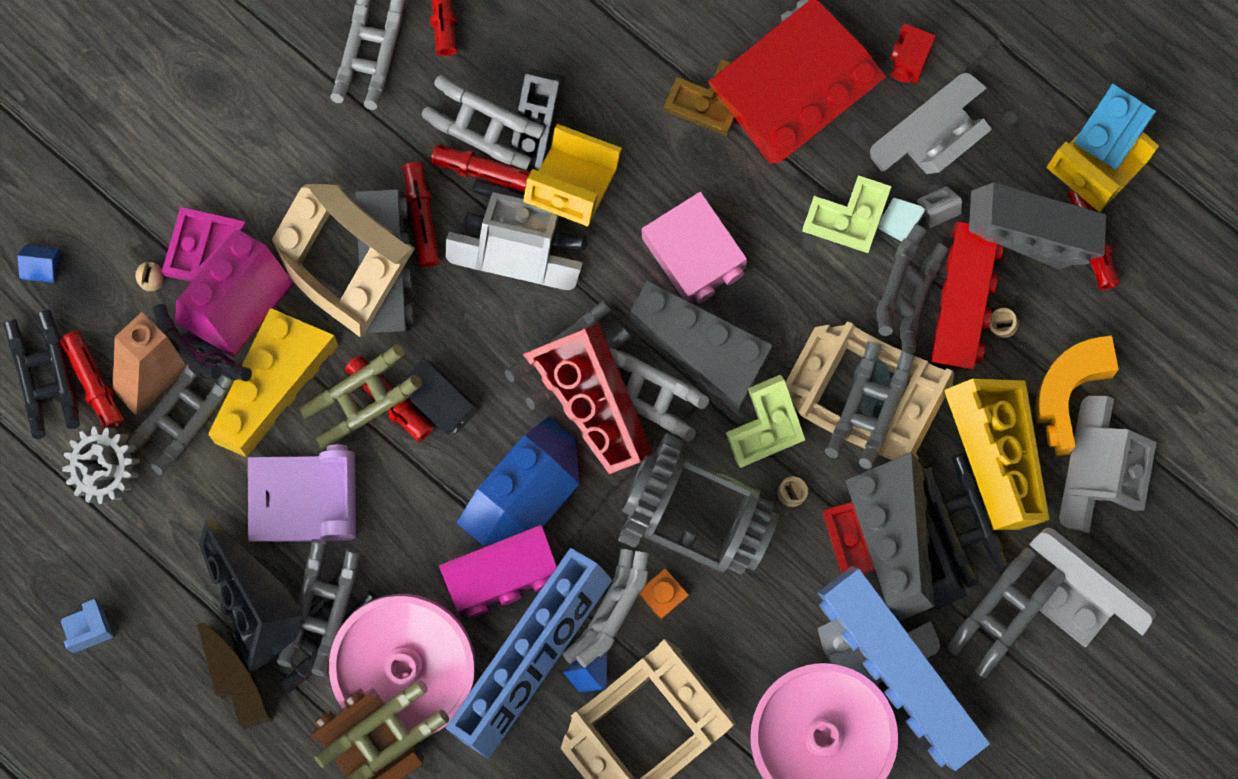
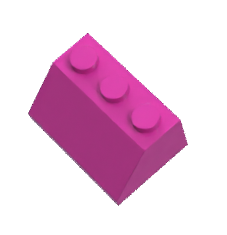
[175,228,293,358]
[439,525,557,619]

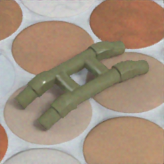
[299,344,422,449]
[314,680,449,779]

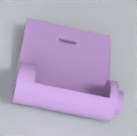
[248,445,357,543]

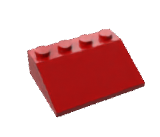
[708,0,886,164]

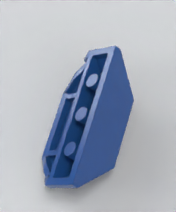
[457,416,580,547]

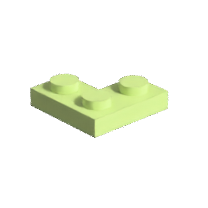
[802,175,891,253]
[726,375,805,468]

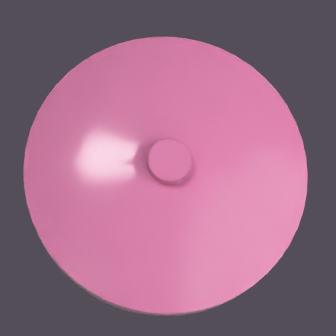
[329,594,476,734]
[750,663,898,779]

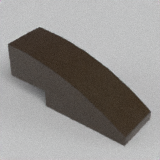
[197,623,272,729]

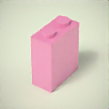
[642,192,747,304]

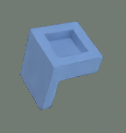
[61,599,114,653]

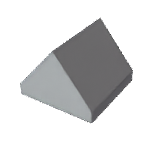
[917,186,962,228]

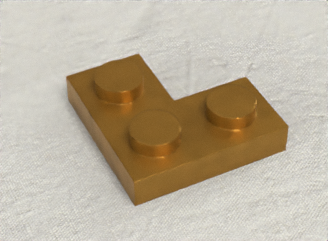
[663,59,735,136]

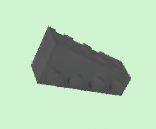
[969,182,1106,269]
[355,189,414,334]
[630,281,773,416]
[845,452,934,620]

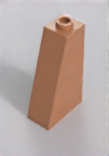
[112,312,186,417]

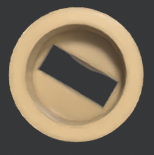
[135,262,165,291]
[989,308,1019,338]
[777,476,808,507]

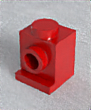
[889,23,936,84]

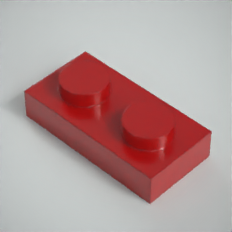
[822,502,875,575]

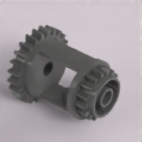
[618,433,779,574]

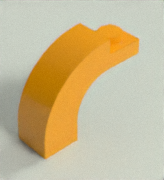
[1035,336,1119,456]

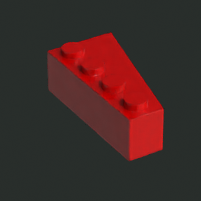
[930,222,1004,370]
[523,322,653,474]

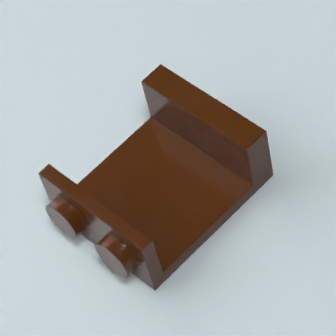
[310,687,424,779]

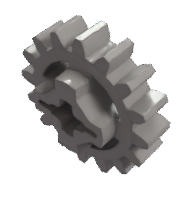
[62,427,140,504]

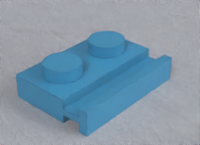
[1073,84,1156,171]

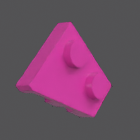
[162,207,247,282]

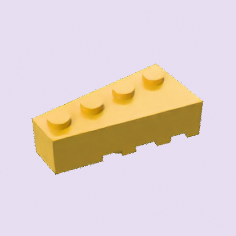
[208,308,339,457]
[944,379,1049,530]

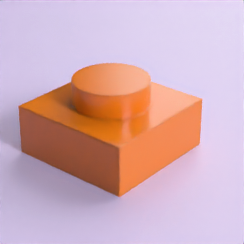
[639,569,689,621]

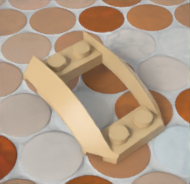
[272,184,415,337]
[785,322,954,460]
[561,639,735,779]

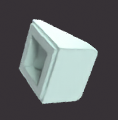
[877,198,926,242]

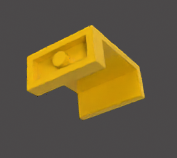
[523,124,622,226]
[1046,132,1159,212]

